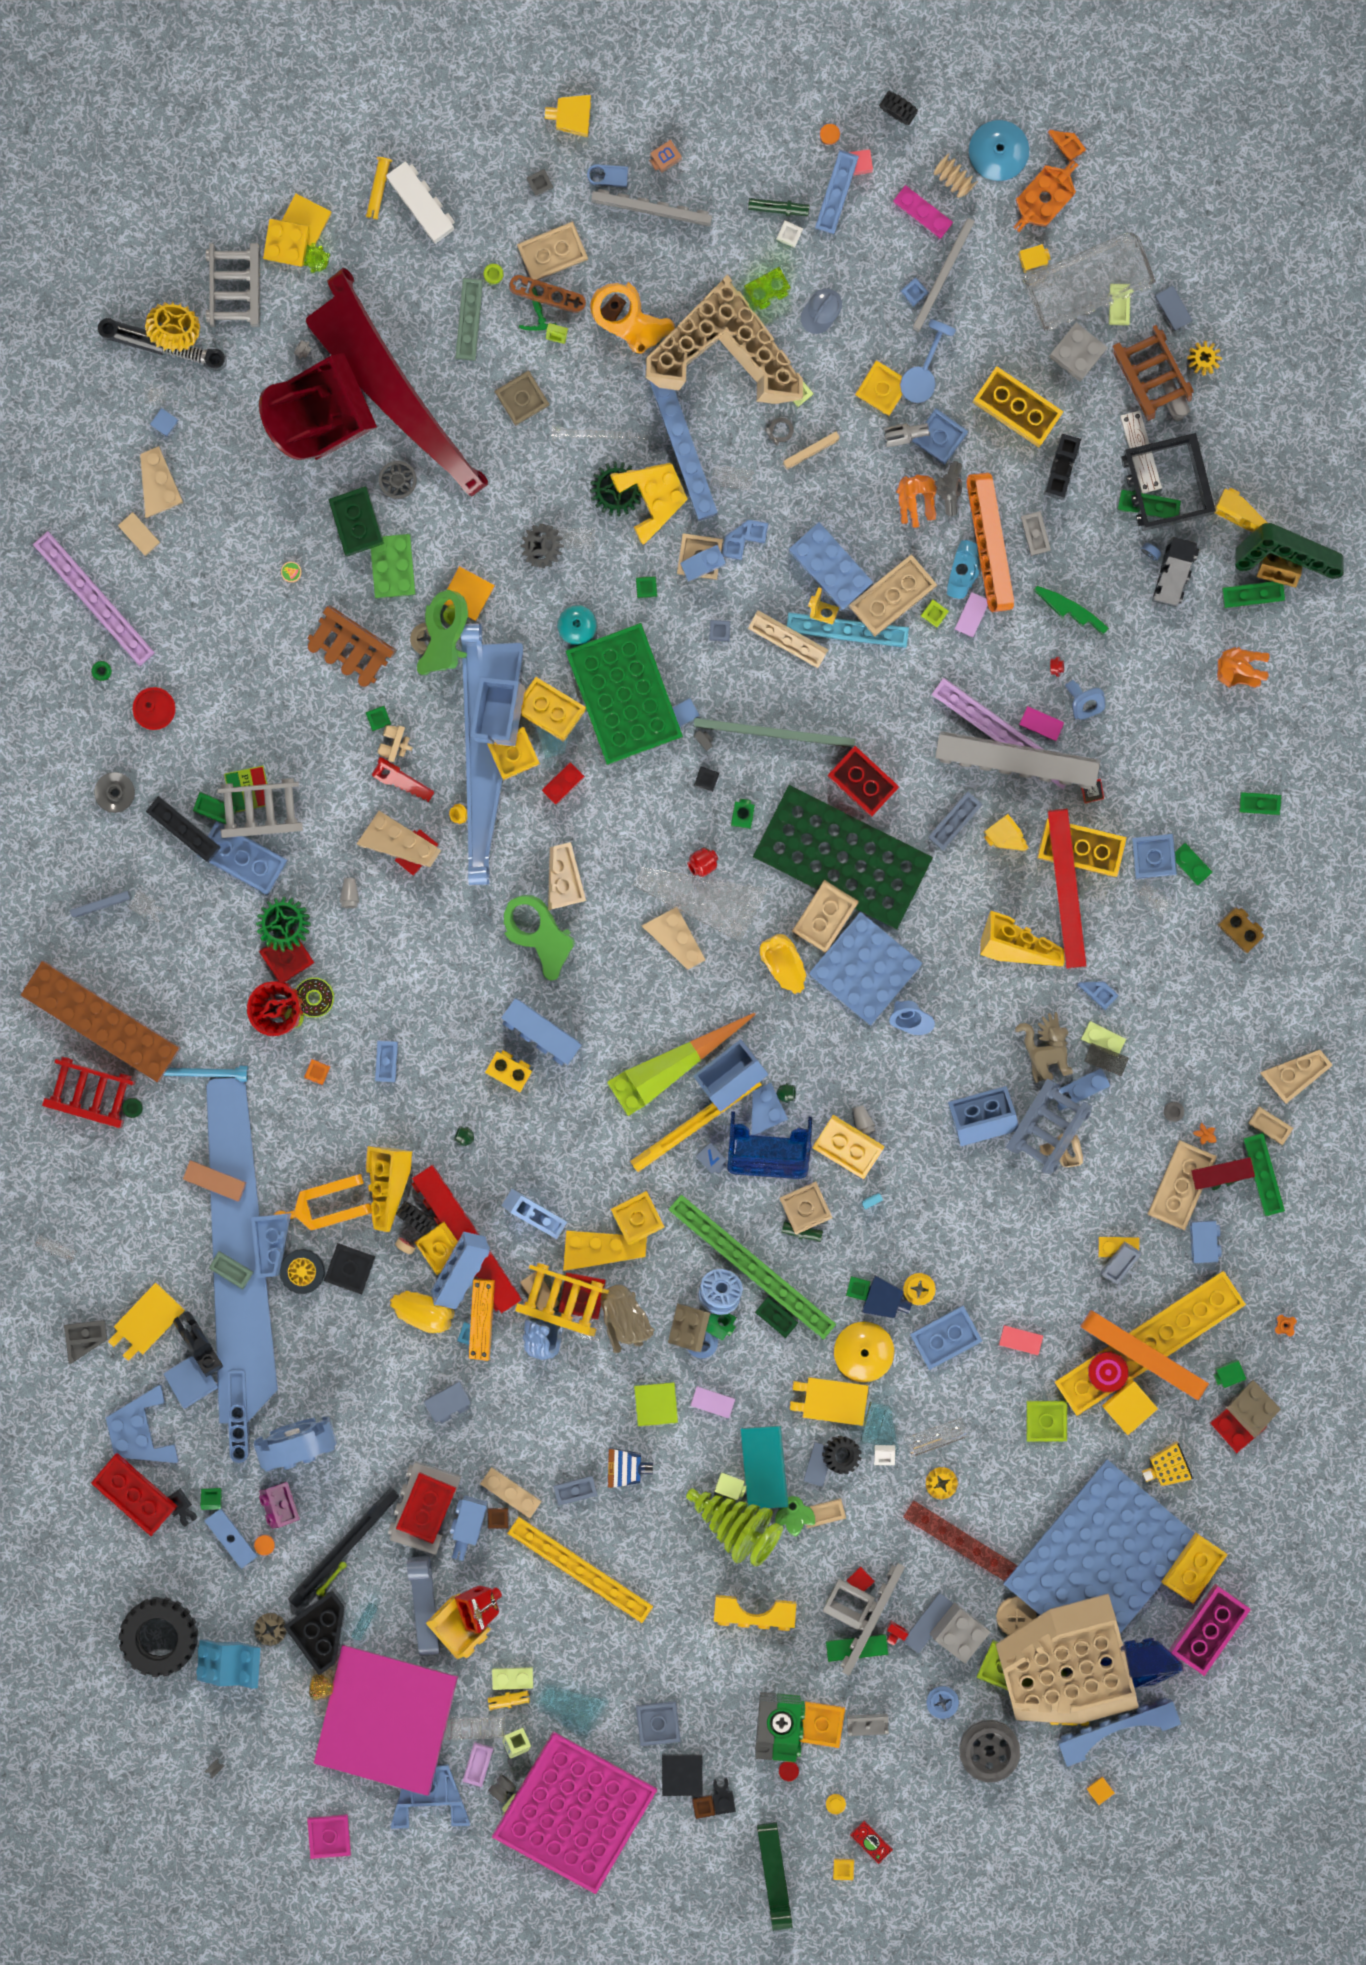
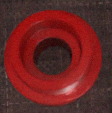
[1050,657,1065,677]

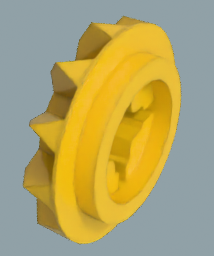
[903,1273,936,1305]
[925,1467,958,1500]

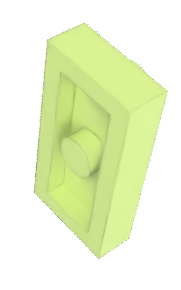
[1081,1021,1126,1057]
[492,1667,533,1690]

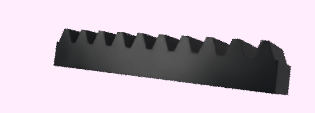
[146,796,221,863]

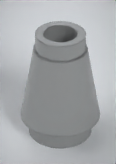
[339,878,359,908]
[852,1105,876,1135]

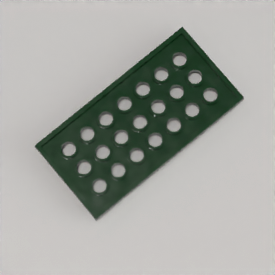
[753,785,933,930]

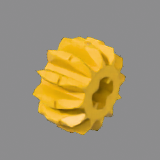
[1187,341,1222,376]

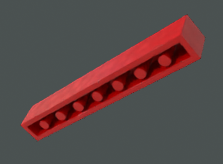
[411,1165,522,1314]

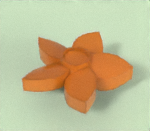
[1193,1123,1217,1145]

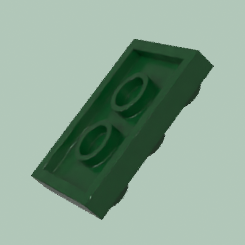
[328,486,385,557]

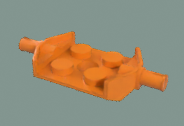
[1013,160,1079,232]

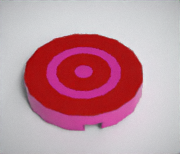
[1088,1352,1129,1392]

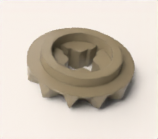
[410,623,431,655]
[254,1613,287,1646]

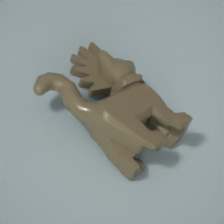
[1015,1012,1073,1083]

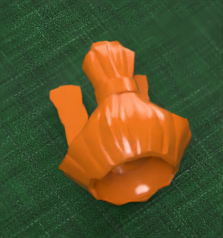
[896,474,937,528]
[1217,647,1270,688]

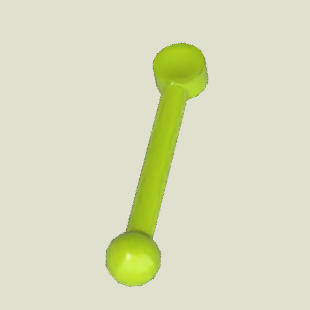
[316,1562,347,1597]

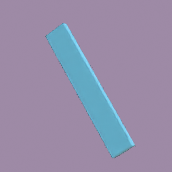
[787,613,909,648]

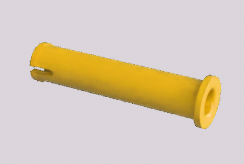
[365,157,392,220]

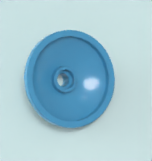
[969,120,1029,181]

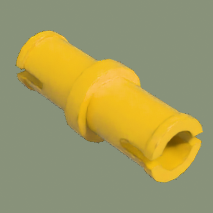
[488,1690,530,1710]

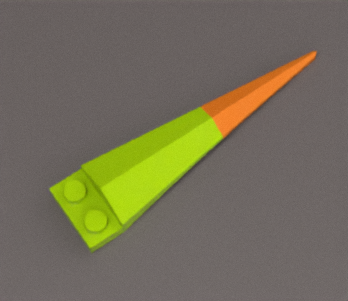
[607,1013,756,1116]

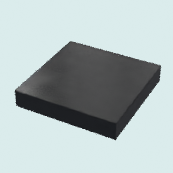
[324,1243,376,1295]
[662,1754,703,1796]

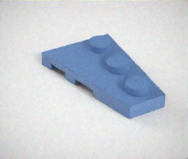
[251,1213,291,1278]

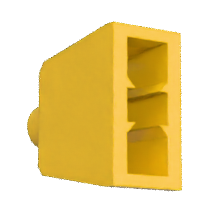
[545,95,591,137]

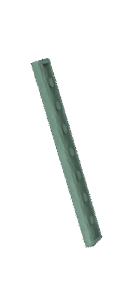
[694,718,855,748]

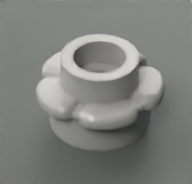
[294,340,311,359]

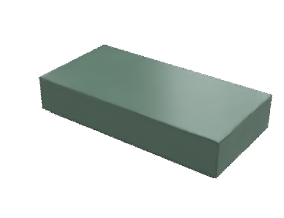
[208,1251,254,1289]

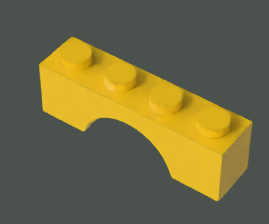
[714,1595,797,1631]

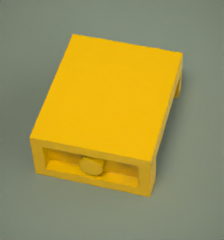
[426,1593,491,1659]

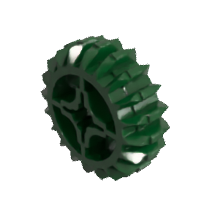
[590,461,642,517]

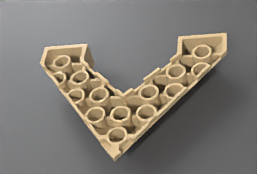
[646,274,803,404]

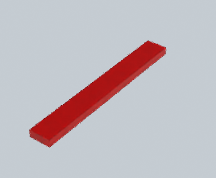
[1048,808,1087,969]

